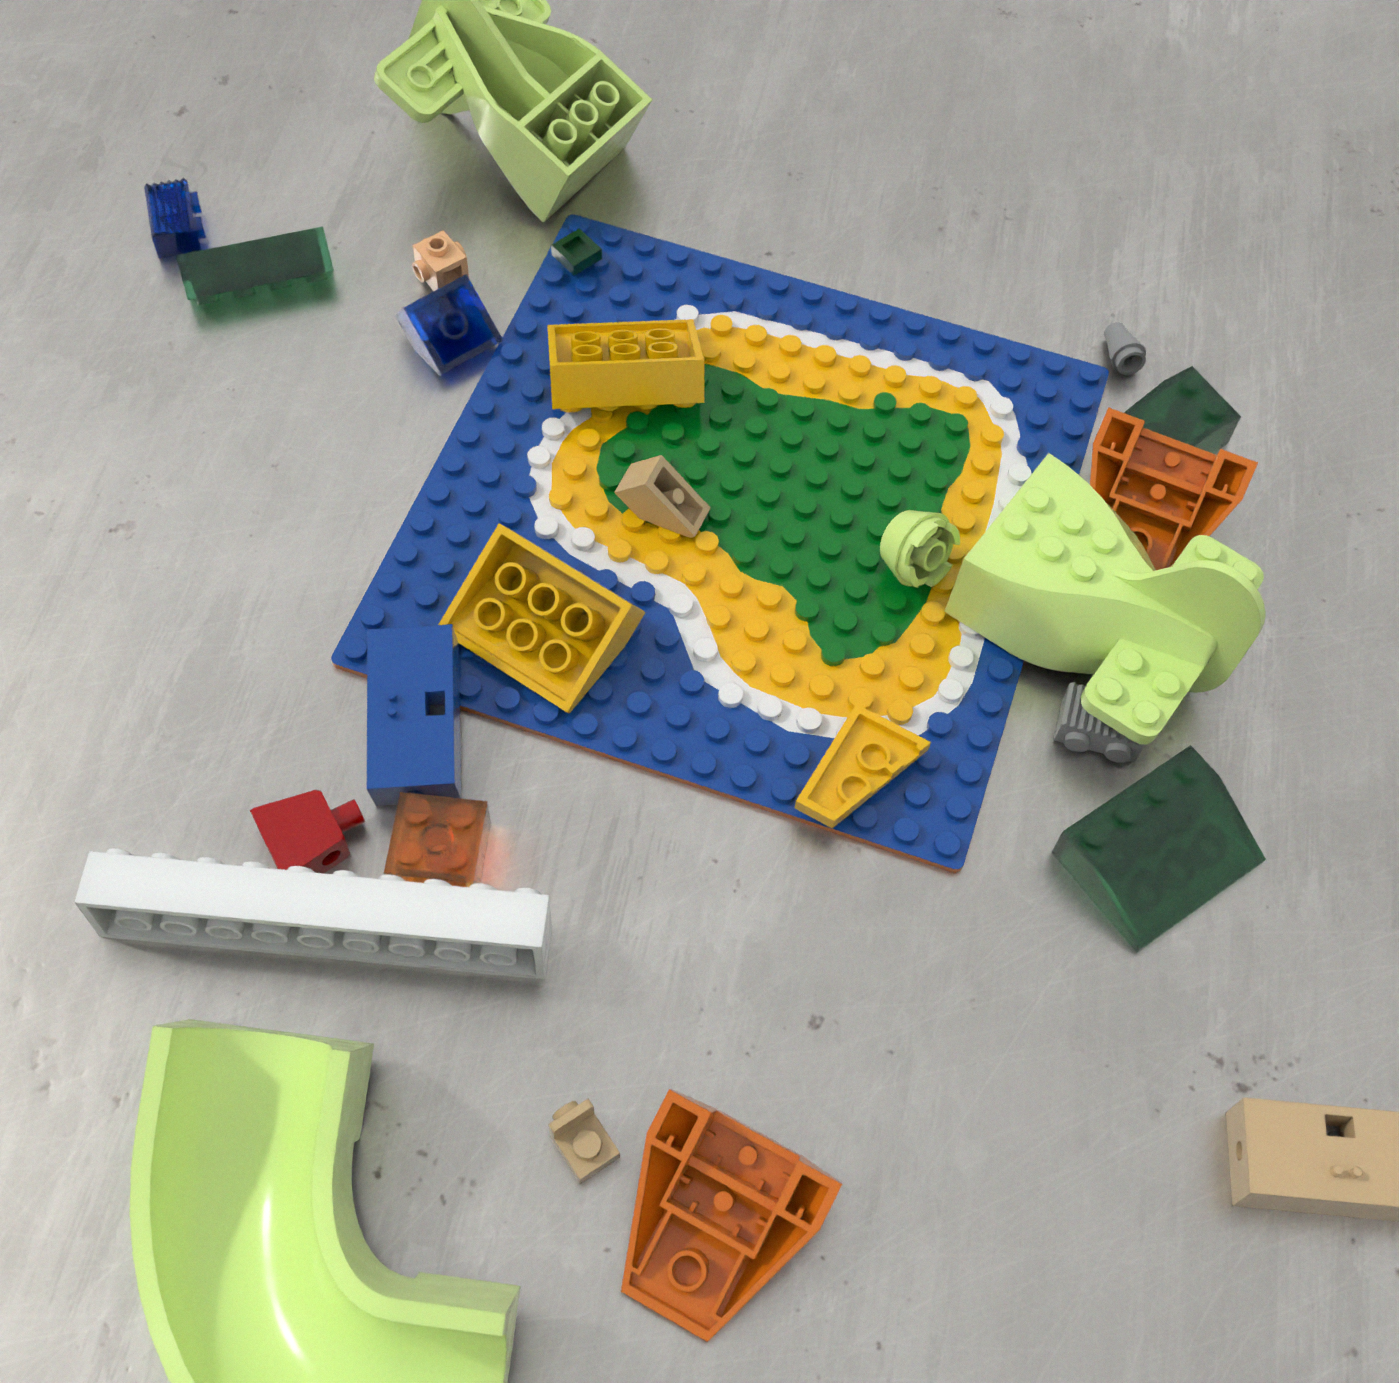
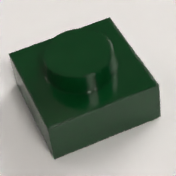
[551,228,602,276]

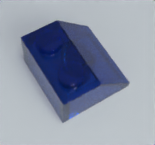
[395,274,504,376]

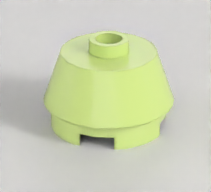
[880,510,960,588]

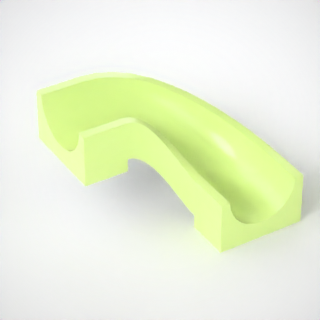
[130,1019,521,1383]

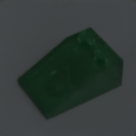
[1124,366,1241,453]

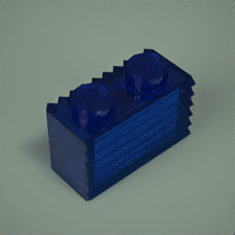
[144,178,206,258]

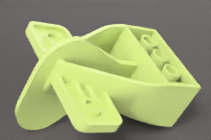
[374,0,652,223]
[944,453,1266,744]

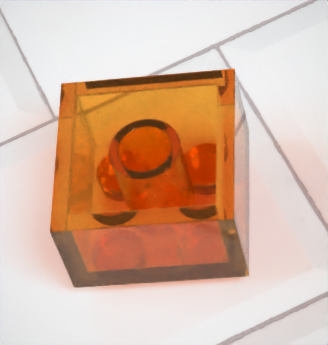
[384,792,491,887]

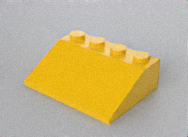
[547,319,704,413]
[438,523,646,713]

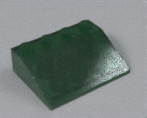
[1051,745,1266,953]

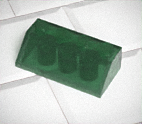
[176,226,334,306]

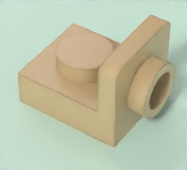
[548,1099,620,1184]

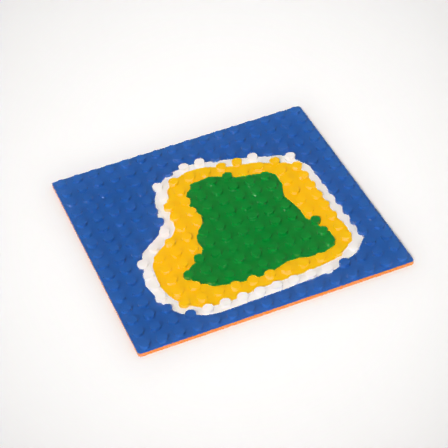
[331,214,1109,873]

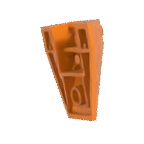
[1090,407,1258,570]
[621,1089,843,1342]

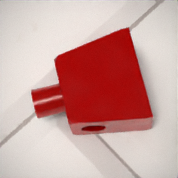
[250,790,365,874]

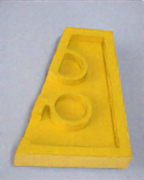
[795,704,931,829]

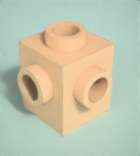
[412,230,470,298]

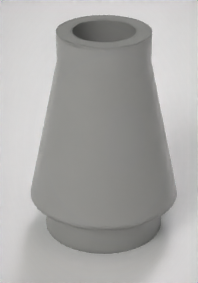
[1104,322,1146,375]

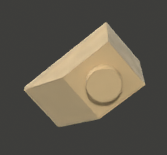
[614,455,711,538]

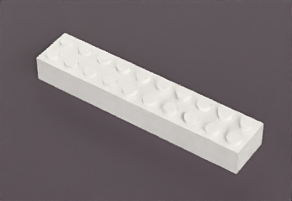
[74,848,552,980]

